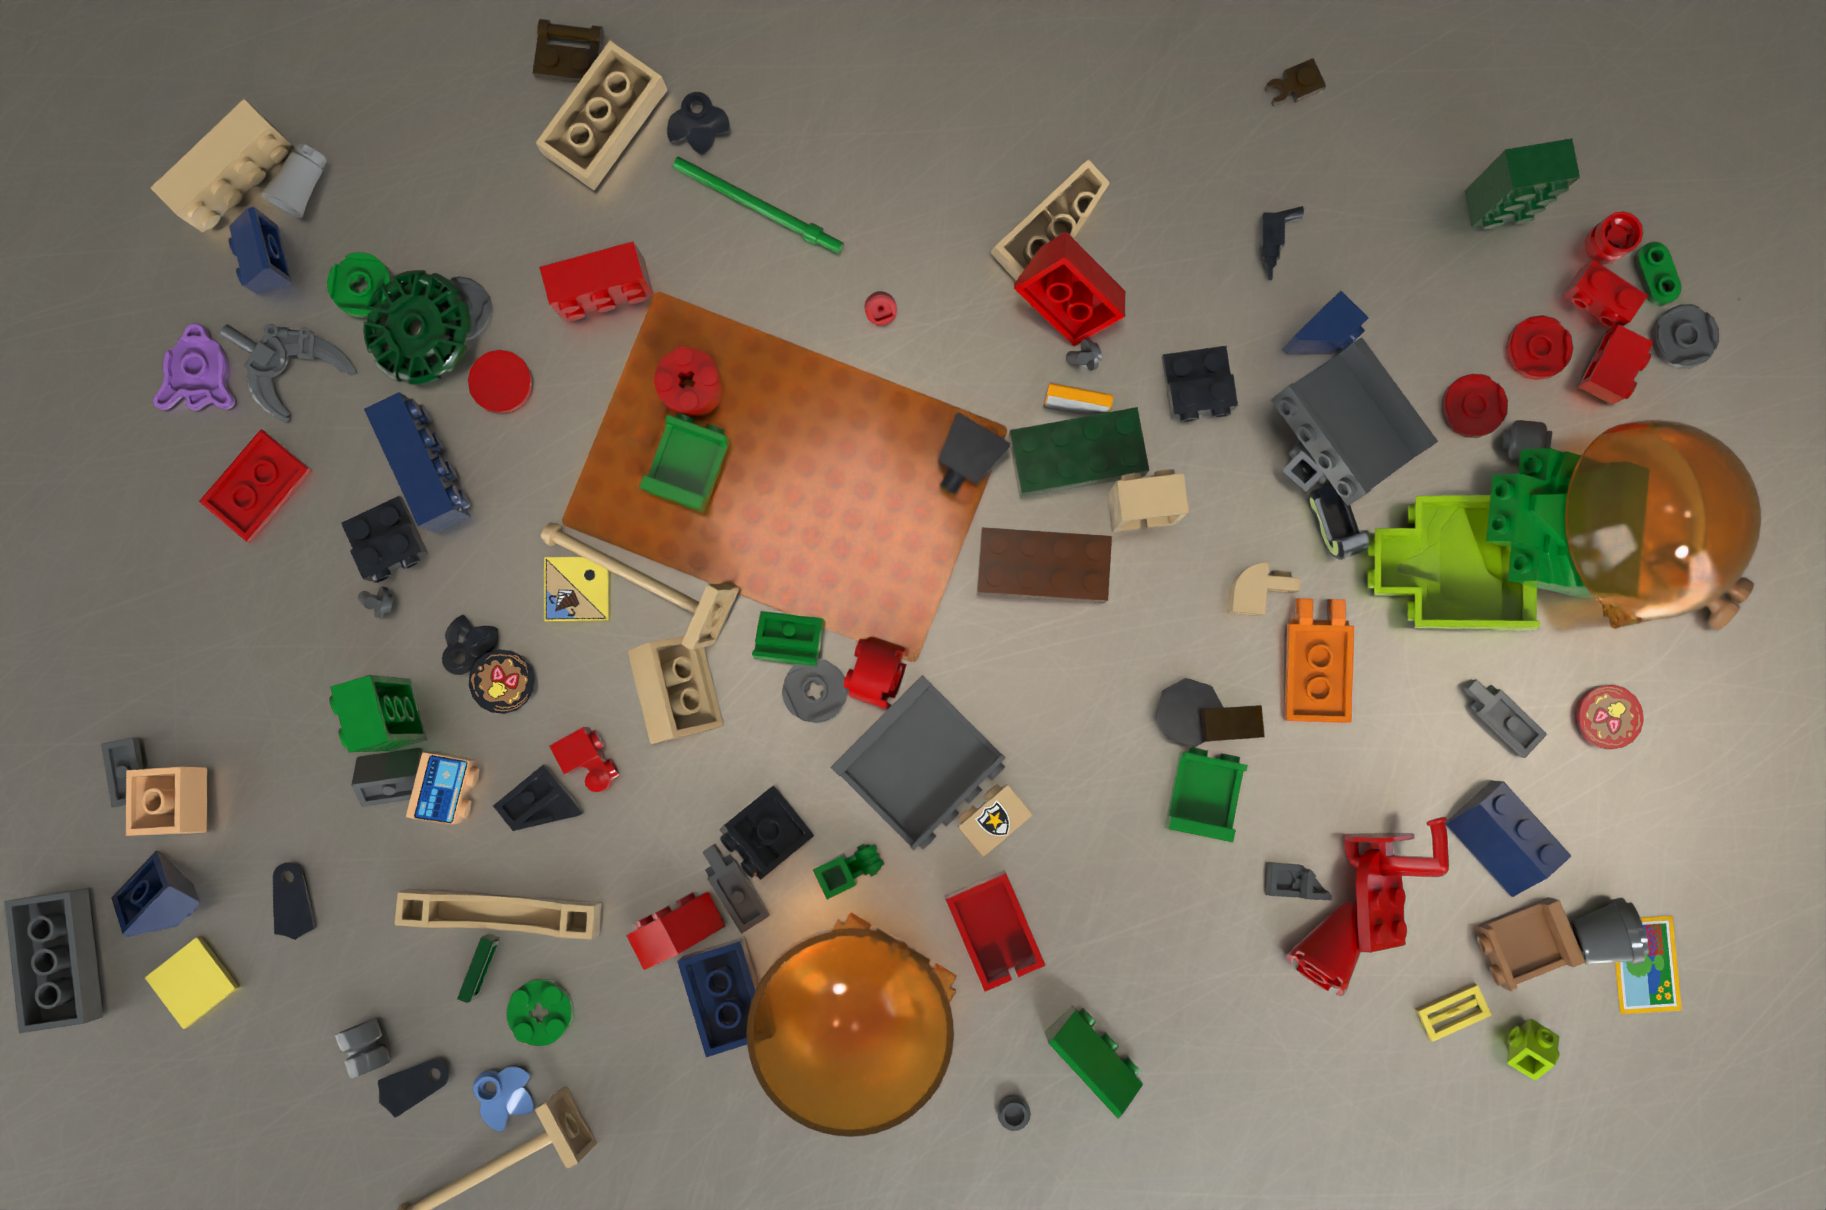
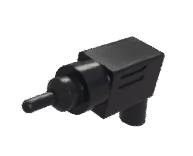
[1260,206,1304,280]

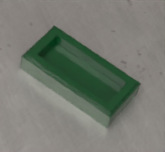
[457,933,500,1003]

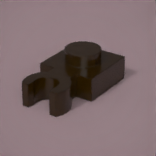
[1265,58,1326,106]

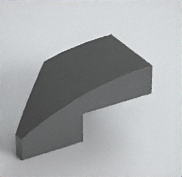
[1265,862,1332,901]

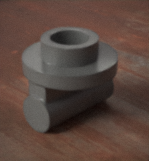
[1066,338,1102,370]
[358,586,393,619]

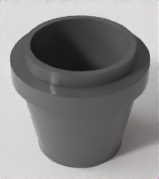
[1572,897,1649,965]

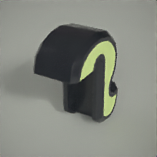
[1309,484,1370,560]

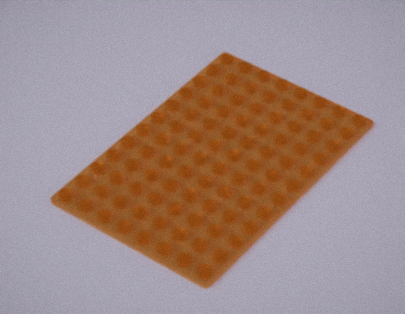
[562,292,1007,662]

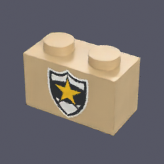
[958,784,1033,858]

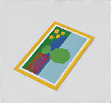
[1615,915,1682,1015]

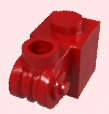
[549,727,620,792]

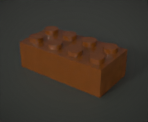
[977,527,1112,603]

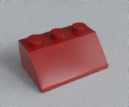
[1014,232,1126,346]

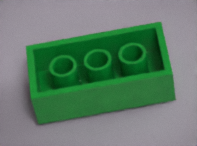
[329,675,427,753]

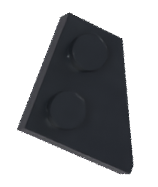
[493,764,584,831]

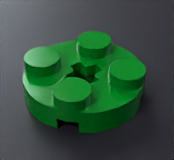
[327,252,393,318]
[506,978,574,1046]

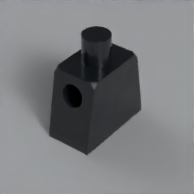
[938,412,1011,496]

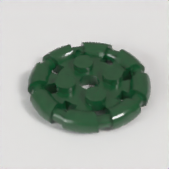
[363,270,472,385]

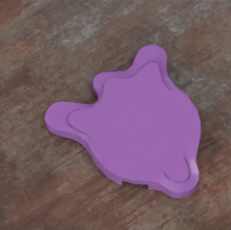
[153,323,235,411]

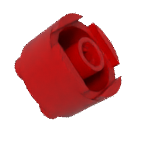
[653,346,723,417]
[844,636,909,710]

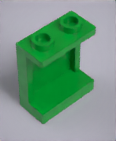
[639,413,731,513]
[1165,747,1248,842]

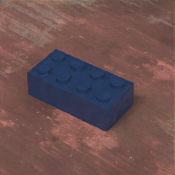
[364,392,471,533]

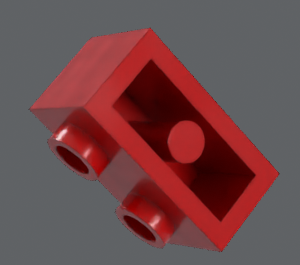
[1562,260,1648,328]
[1578,324,1653,405]

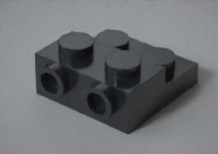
[1162,346,1238,422]
[341,496,428,583]
[720,785,814,880]

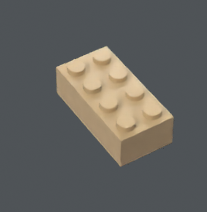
[535,41,667,191]
[150,99,294,233]

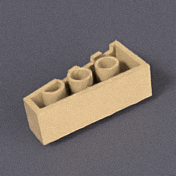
[990,159,1110,280]

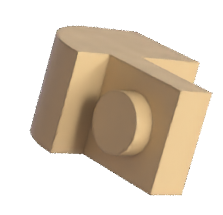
[1227,562,1301,616]

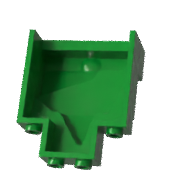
[1486,448,1650,598]

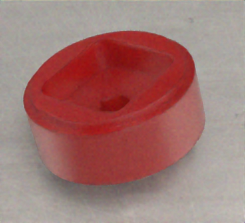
[864,291,897,325]

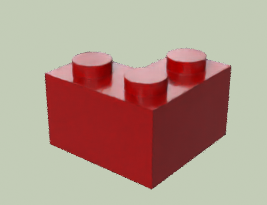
[626,892,726,970]

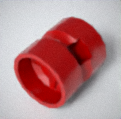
[1584,211,1643,264]

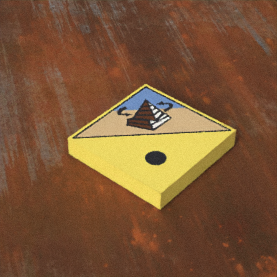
[544,557,610,622]

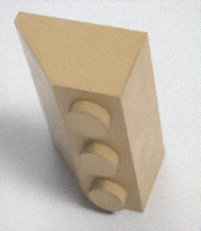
[627,636,724,745]

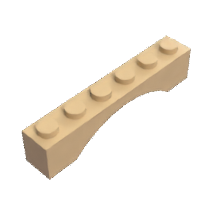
[394,889,602,940]

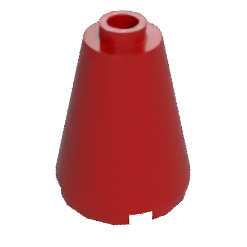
[1287,901,1361,996]

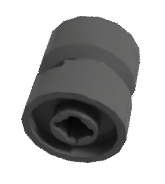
[335,1018,392,1079]

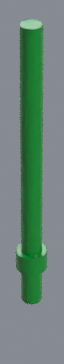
[673,156,844,254]

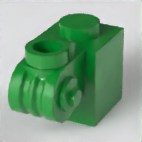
[813,844,885,900]

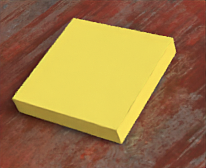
[145,936,239,1029]

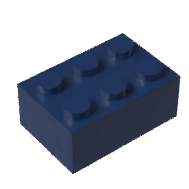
[677,936,773,1057]

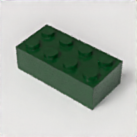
[1465,138,1580,229]
[1008,407,1150,498]

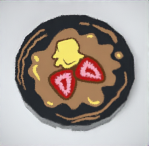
[468,649,535,714]

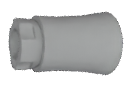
[261,143,327,218]

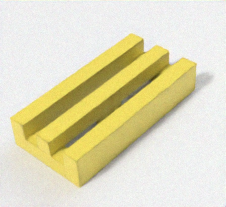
[1415,983,1492,1042]

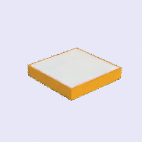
[1043,383,1114,416]

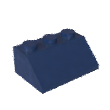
[1445,780,1571,897]

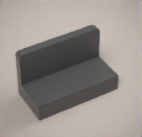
[351,748,422,807]

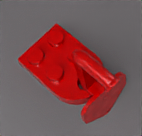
[1344,817,1449,953]

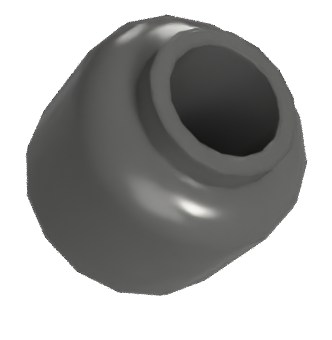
[1502,420,1552,462]

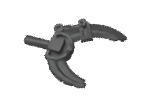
[220,324,357,422]

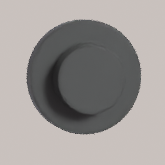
[998,1096,1031,1131]

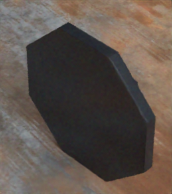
[1155,678,1224,747]

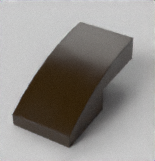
[1201,705,1265,742]

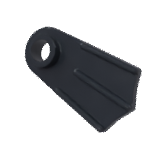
[273,862,316,940]
[378,1059,450,1118]

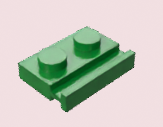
[752,611,825,666]

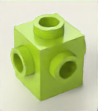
[1507,1018,1560,1081]

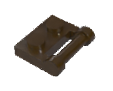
[532,19,604,83]

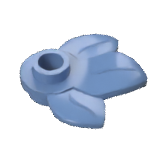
[473,1066,534,1132]

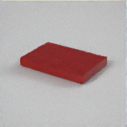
[199,429,313,543]

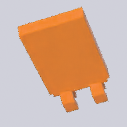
[1284,598,1354,723]

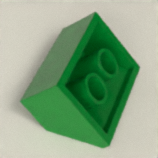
[1044,1005,1143,1119]

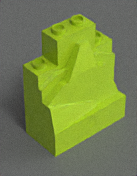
[1368,495,1540,631]

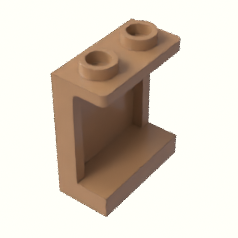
[1477,897,1586,991]

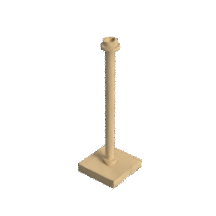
[541,522,740,650]
[397,1086,597,1210]

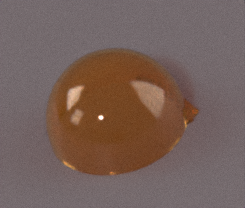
[1565,420,1762,629]
[747,912,957,1137]

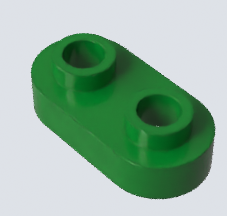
[1634,242,1682,306]

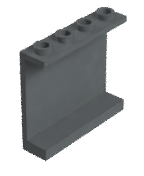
[1271,337,1438,506]

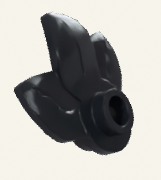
[667,92,730,155]
[442,615,498,675]

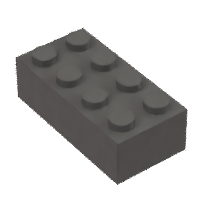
[4,888,103,1033]

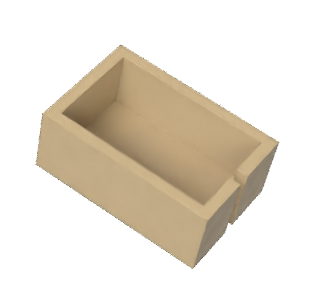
[1107,469,1189,532]

